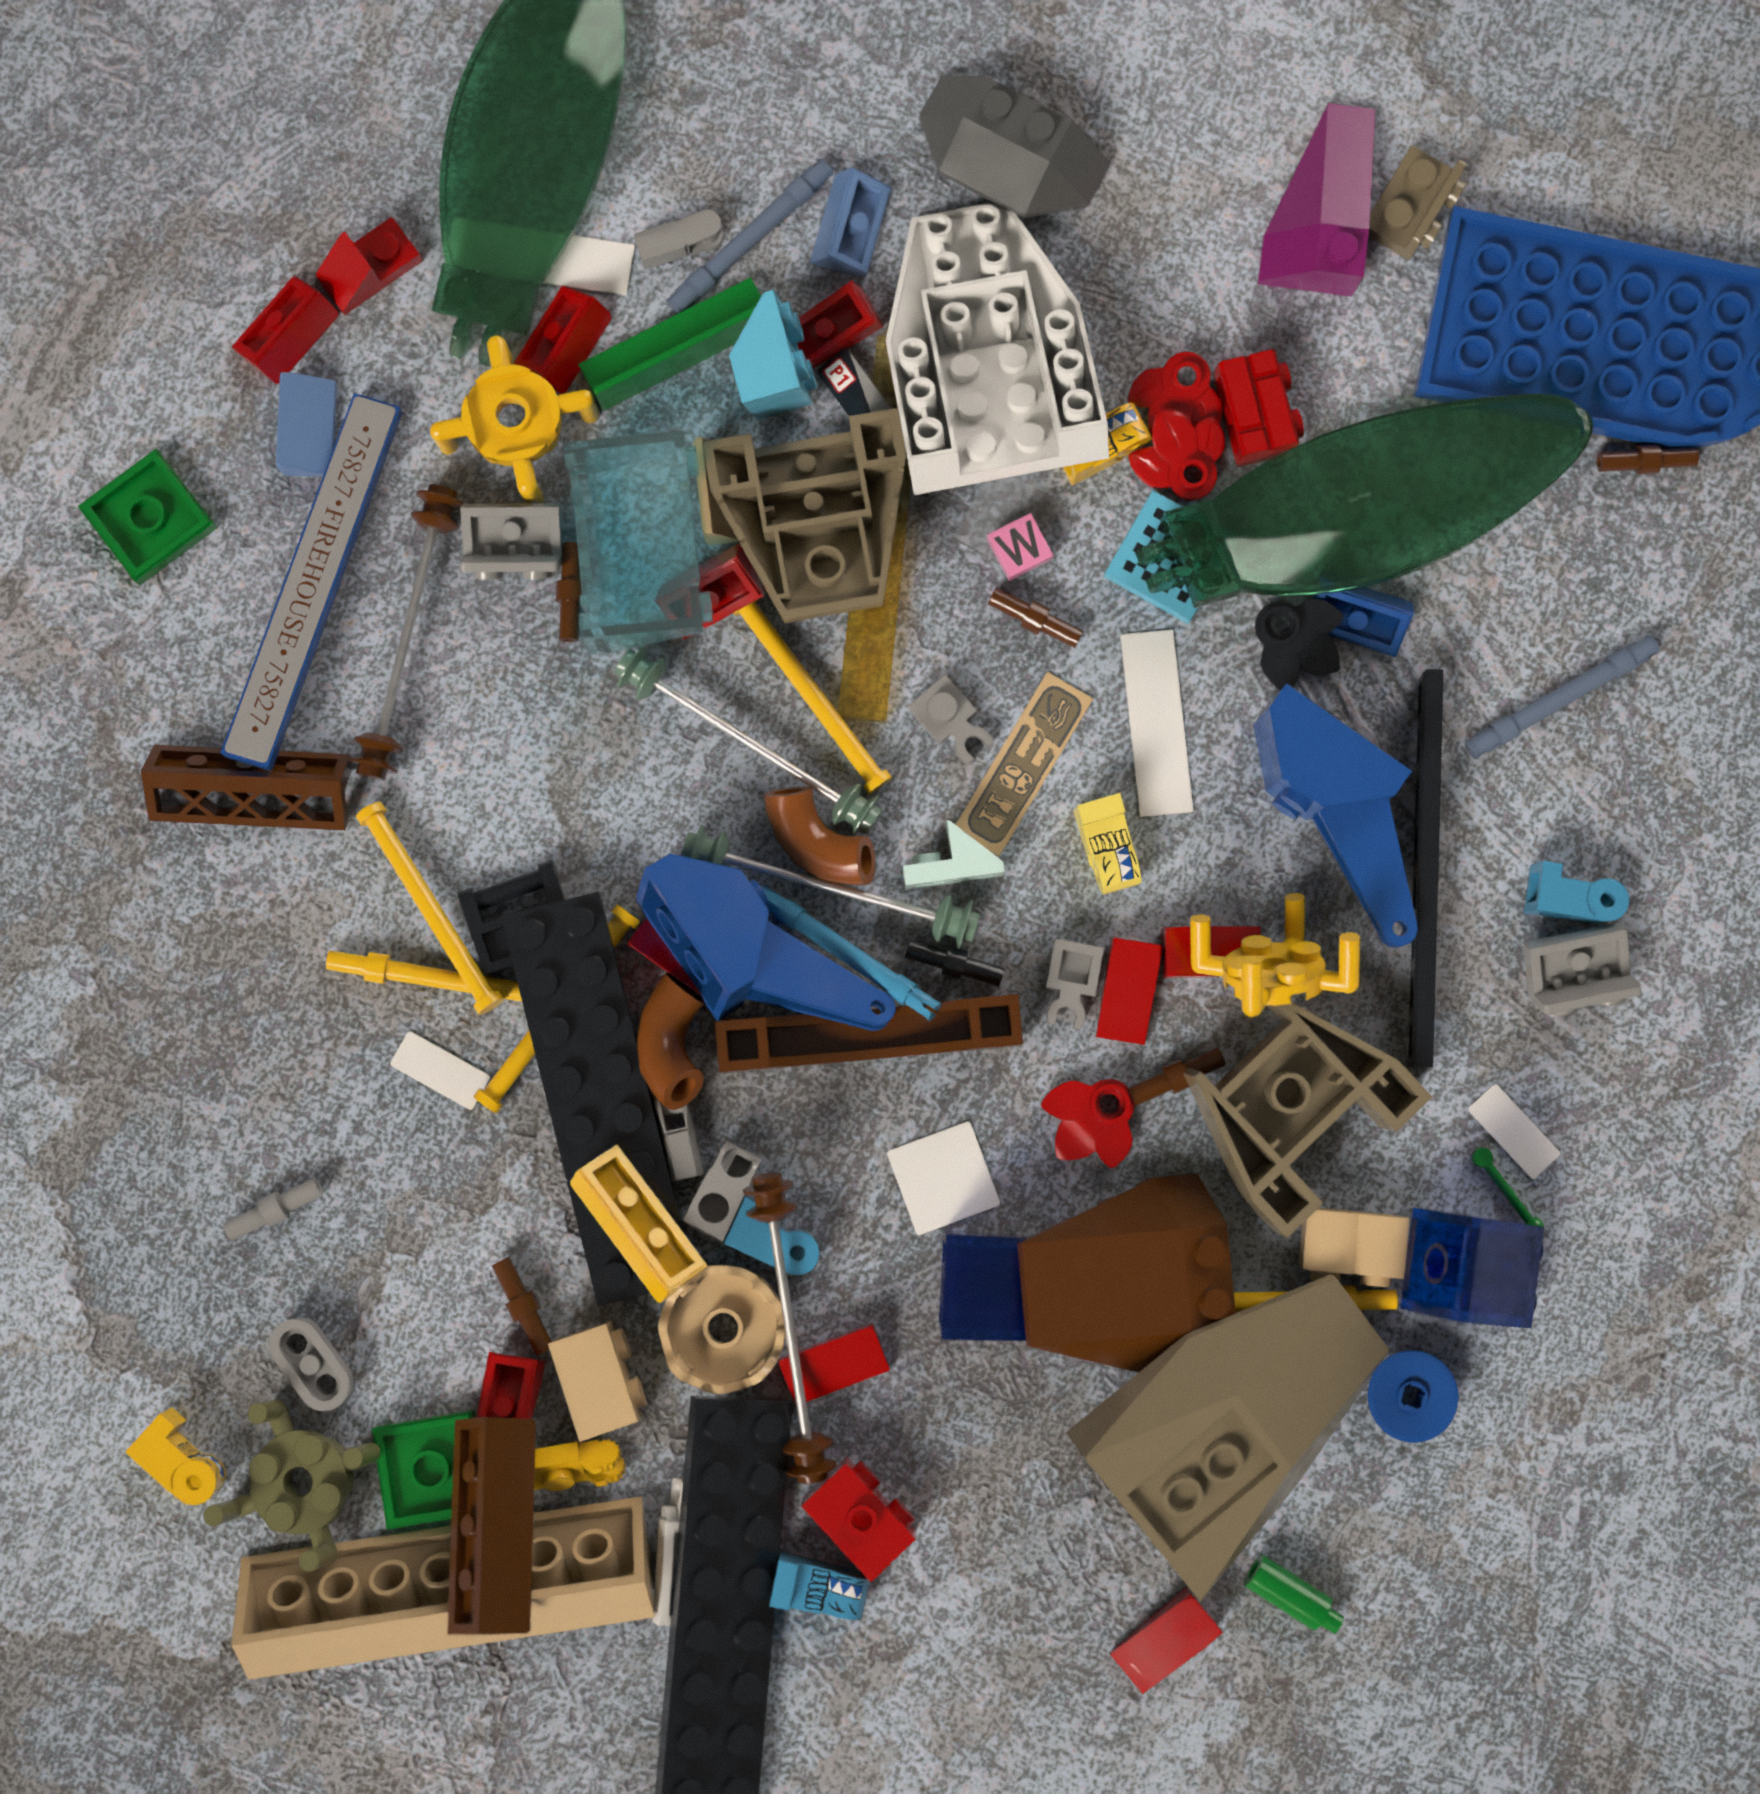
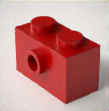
[801,1456,916,1582]

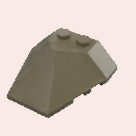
[702,408,906,623]

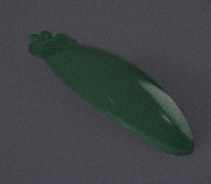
[431,0,625,367]
[1135,394,1593,608]

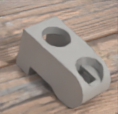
[682,1141,762,1244]

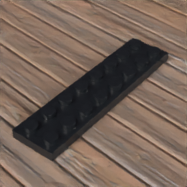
[501,892,686,1306]
[655,1396,793,1794]

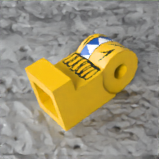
[1062,403,1152,486]
[125,1407,226,1505]

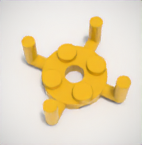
[430,335,600,503]
[1190,893,1360,1017]

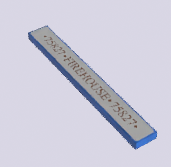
[220,393,403,771]

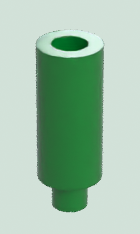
[1243,1554,1344,1634]

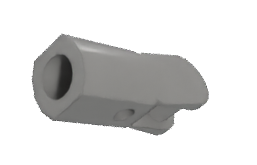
[634,210,724,269]
[653,1094,705,1182]

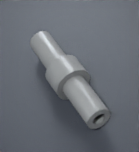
[223,1177,323,1241]

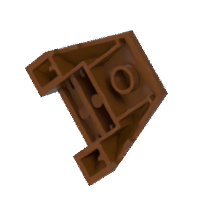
[1017,1173,1236,1373]

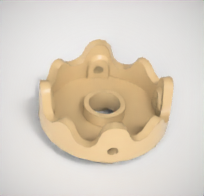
[658,1264,786,1394]

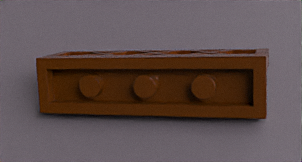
[141,744,352,830]

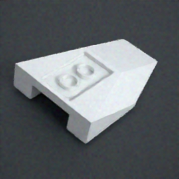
[886,202,1109,495]

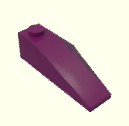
[1257,103,1376,297]

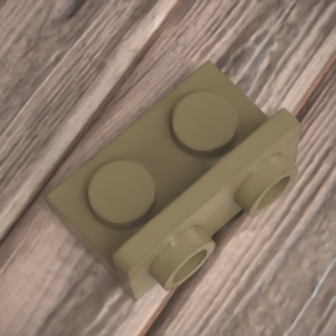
[1368,145,1467,261]

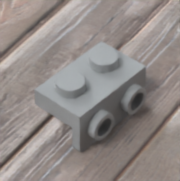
[460,503,563,580]
[1523,922,1641,1016]

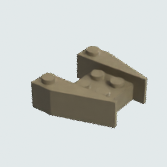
[1183,1002,1432,1238]

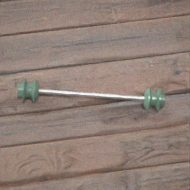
[615,645,883,836]
[681,825,980,949]

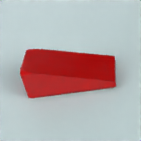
[797,280,884,369]
[1161,926,1261,979]
[1095,938,1162,1045]
[476,1352,546,1419]
[1109,1587,1223,1694]

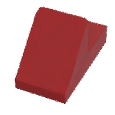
[315,216,423,316]

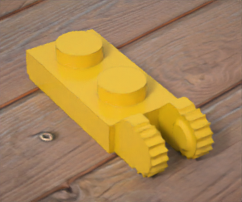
[534,1439,626,1491]

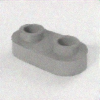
[269,1317,354,1411]

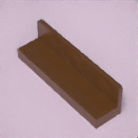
[447,1417,536,1635]

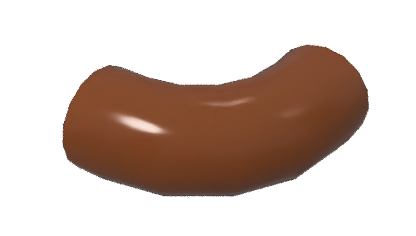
[763,786,876,885]
[636,973,705,1110]

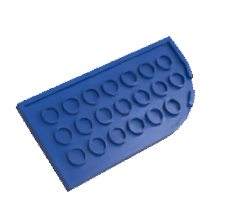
[1413,206,1760,448]

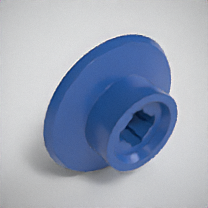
[1368,1350,1459,1443]

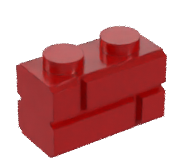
[1213,349,1304,467]

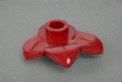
[1127,351,1222,437]
[1128,409,1225,501]
[1041,1079,1135,1169]

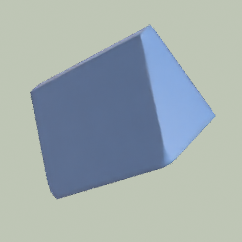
[810,167,892,278]
[276,372,337,477]

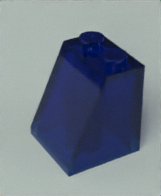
[1400,1207,1544,1329]
[938,1230,1032,1341]

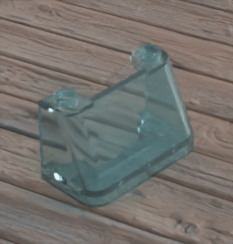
[563,430,713,655]

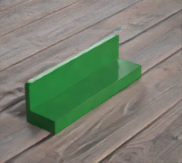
[578,277,761,412]

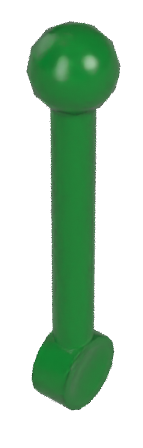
[1471,1148,1544,1237]

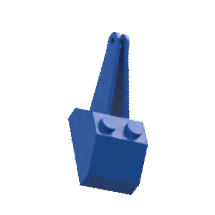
[1253,683,1418,948]
[635,853,895,1031]

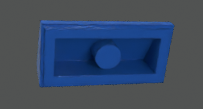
[1311,573,1414,657]

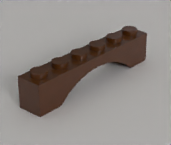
[715,994,1023,1073]

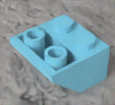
[729,290,817,420]

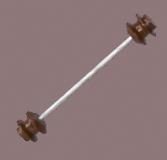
[349,484,464,781]
[743,1172,836,1484]

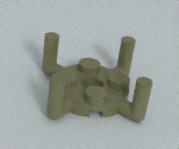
[203,1399,381,1572]

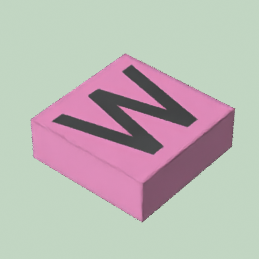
[987,513,1054,581]

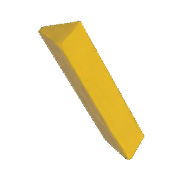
[570,1145,708,1303]

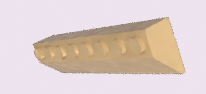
[231,1496,655,1680]

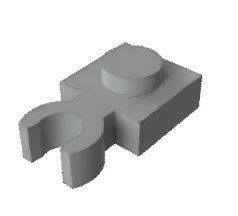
[908,674,993,765]
[1045,938,1104,1030]

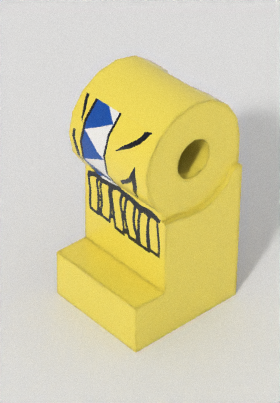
[1073,793,1142,895]

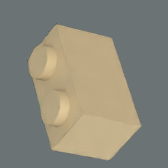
[548,1320,647,1442]

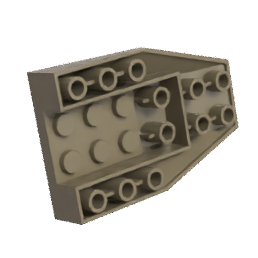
[1066,1274,1389,1602]

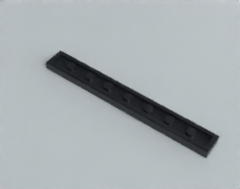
[1408,669,1444,1069]

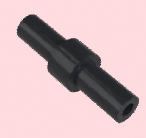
[904,939,1005,987]

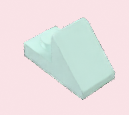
[902,820,1005,890]

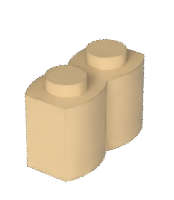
[1298,1208,1409,1287]

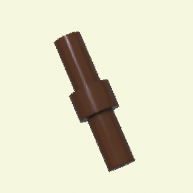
[1596,444,1699,475]
[555,542,586,642]
[988,587,1083,648]
[1128,1047,1226,1107]
[492,1257,551,1356]

